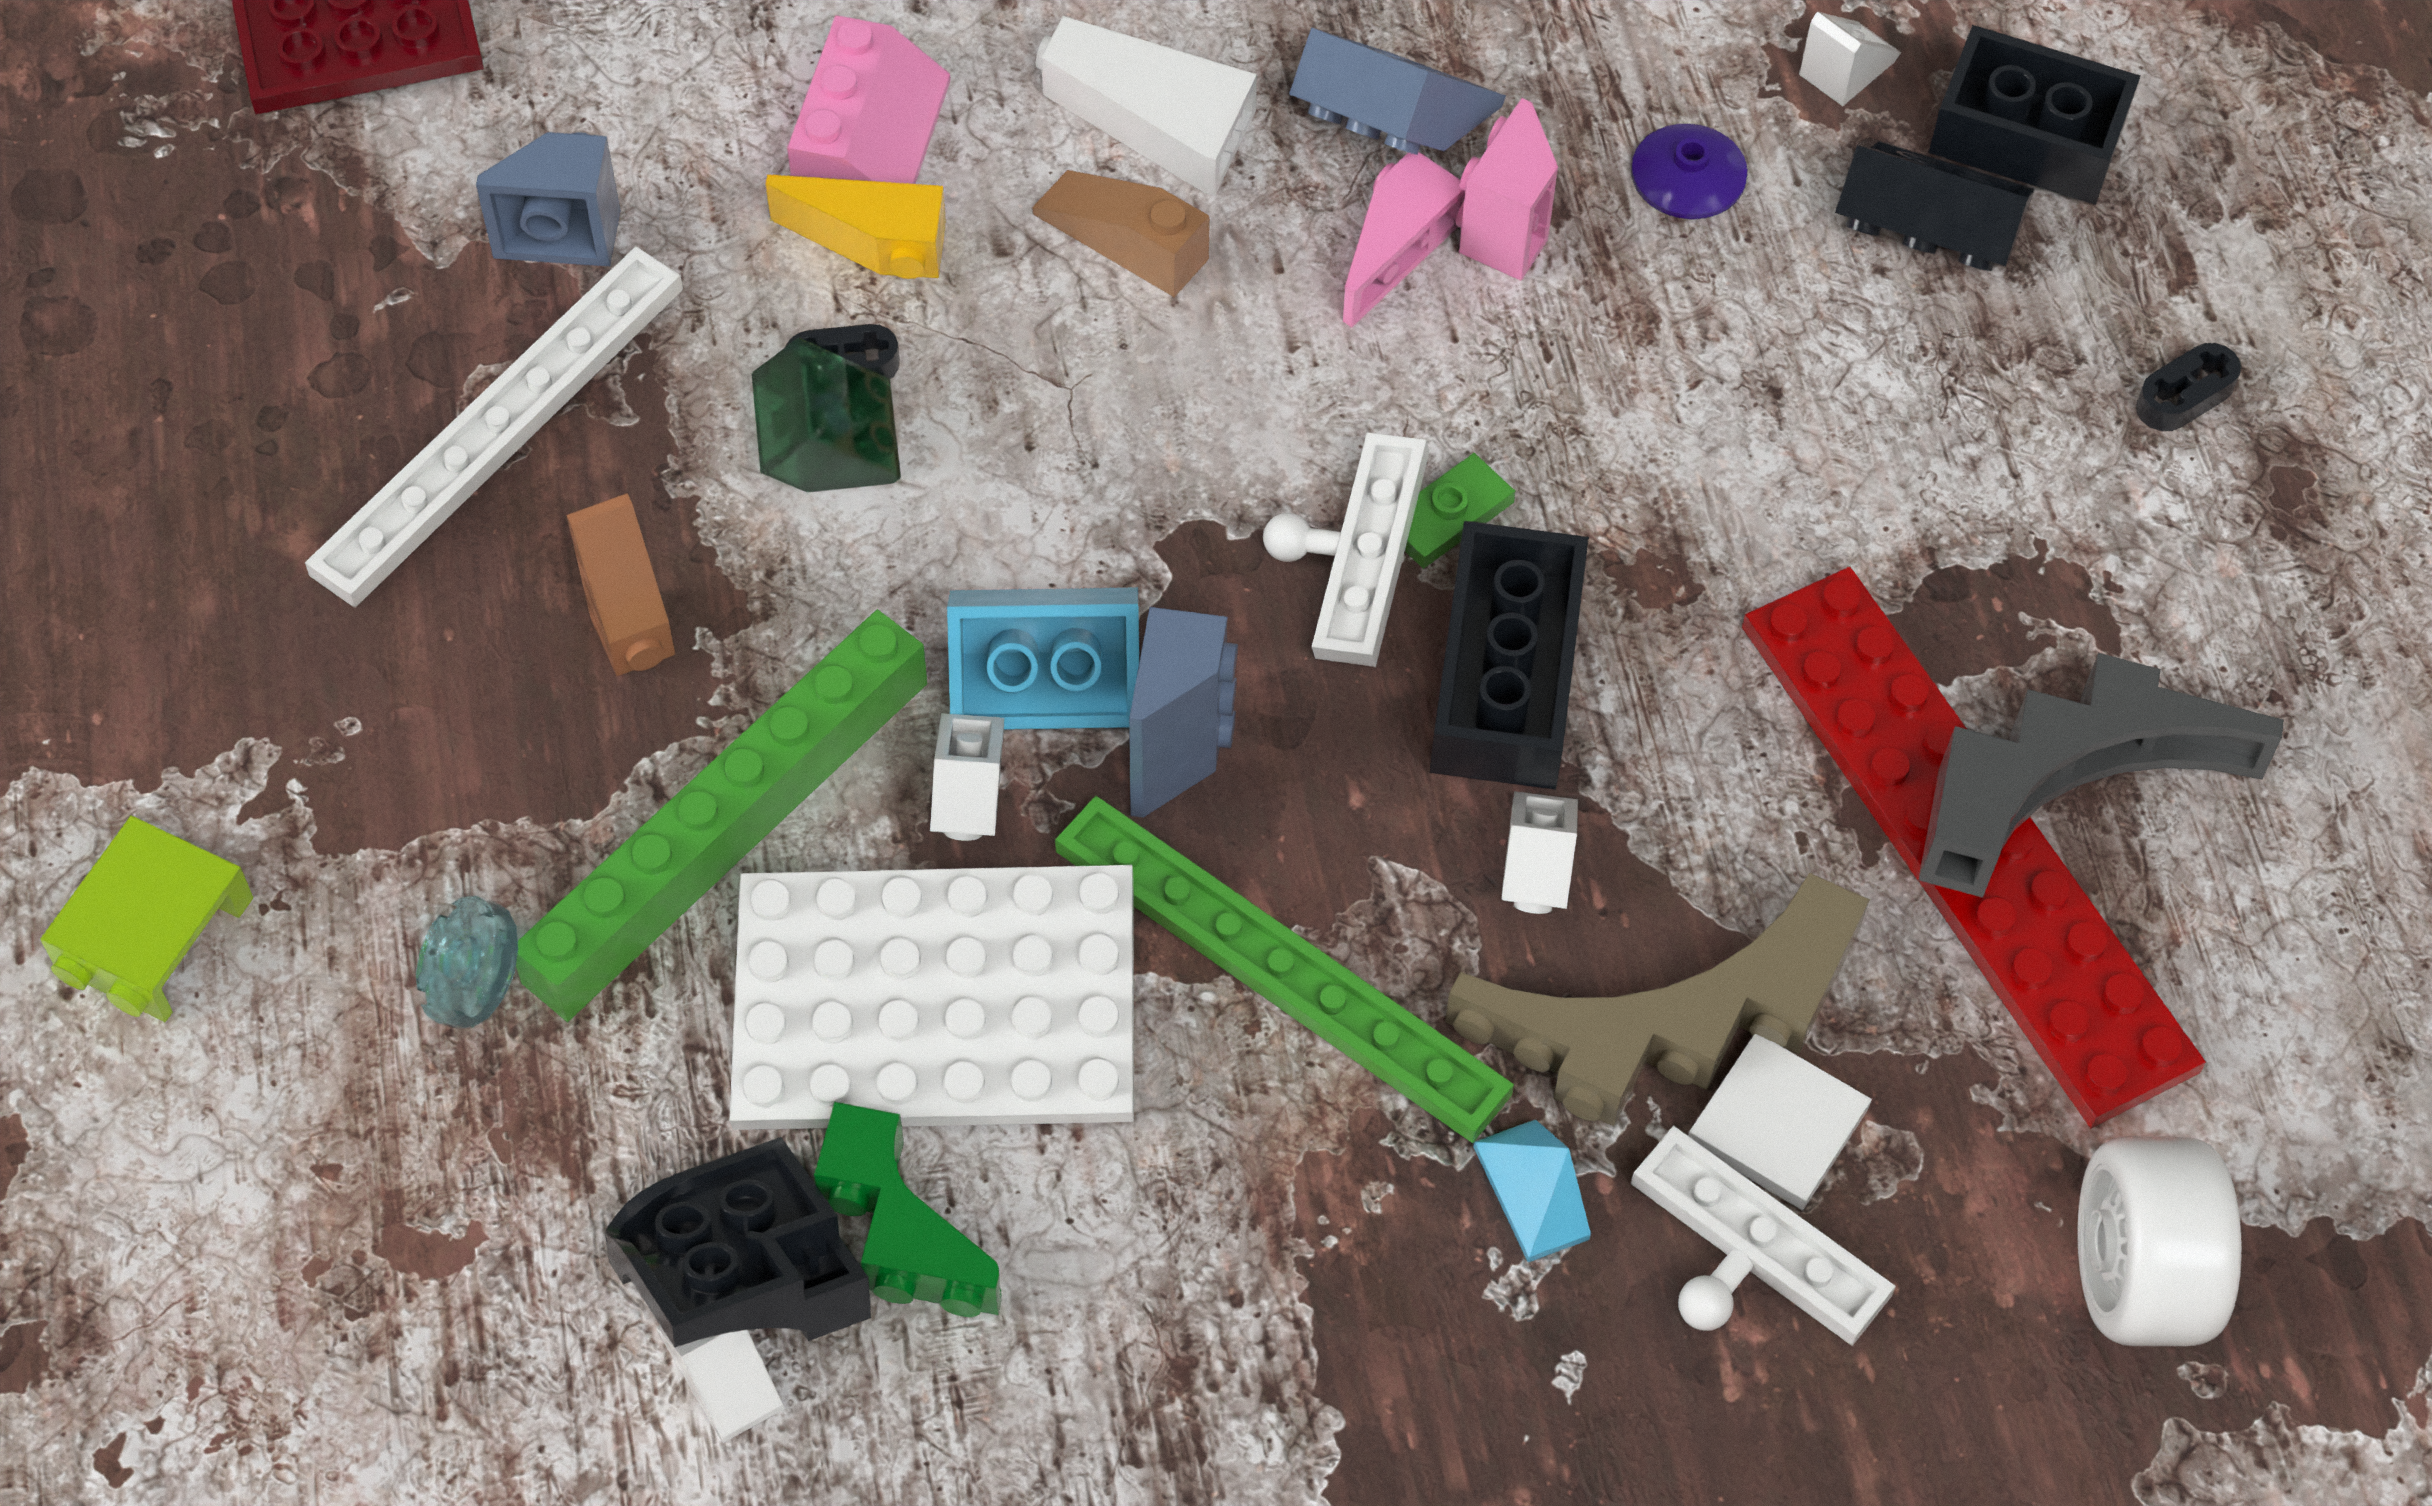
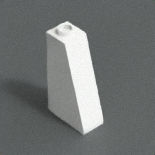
[1036,16,1257,196]

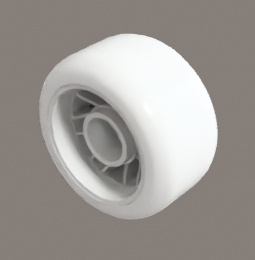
[2078,1136,2241,1346]

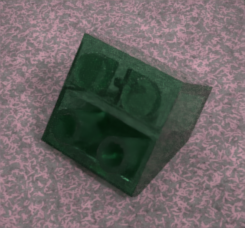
[751,337,901,493]

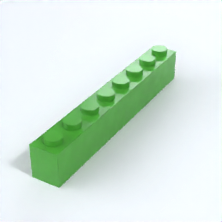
[510,609,928,1023]

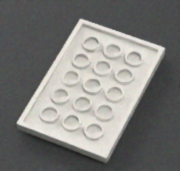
[729,865,1134,1130]

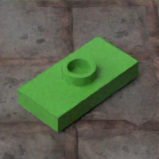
[1405,453,1515,569]

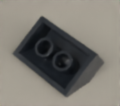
[1835,137,2035,271]

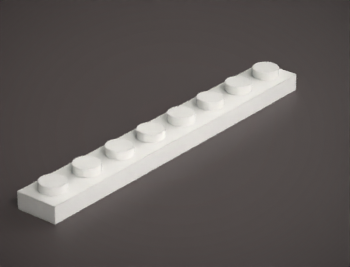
[305,246,683,608]

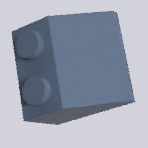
[476,132,621,266]

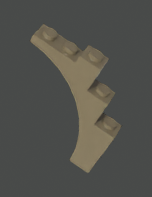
[1445,873,1870,1126]

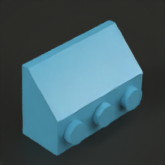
[947,587,1139,729]

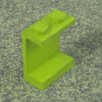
[40,815,254,1023]

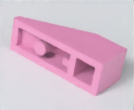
[1343,152,1465,328]

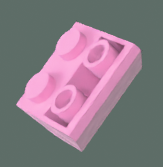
[1456,98,1558,281]

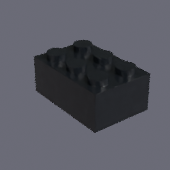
[1928,25,2141,205]

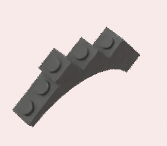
[1919,653,2284,897]

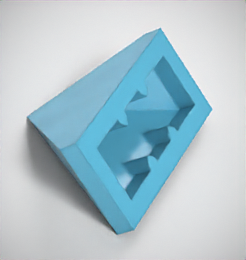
[1473,1119,1591,1263]

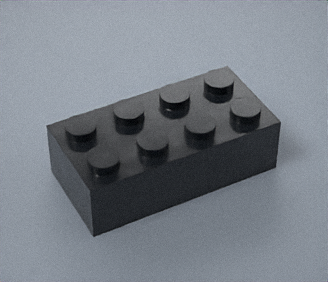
[1429,521,1589,790]

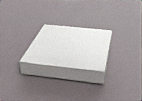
[1688,1034,1872,1211]

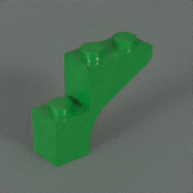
[814,1102,1002,1317]

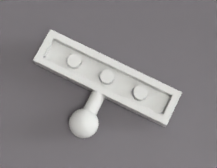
[1263,432,1429,667]
[1631,1126,1896,1346]

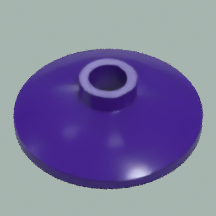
[1631,124,1748,219]

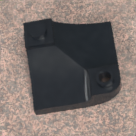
[605,1137,871,1348]

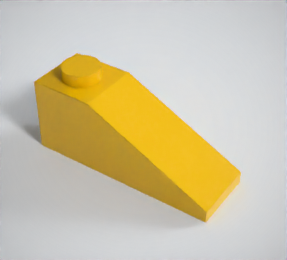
[765,174,946,279]

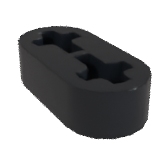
[784,324,900,391]
[2136,343,2242,431]

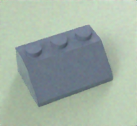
[1289,27,1506,155]
[1129,607,1238,817]

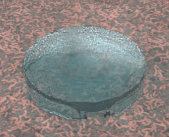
[416,896,519,1029]

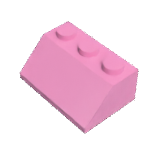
[787,15,950,184]

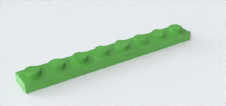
[1055,796,1514,1143]

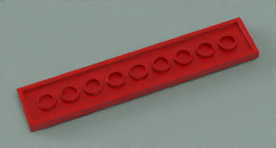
[1742,566,2206,1129]

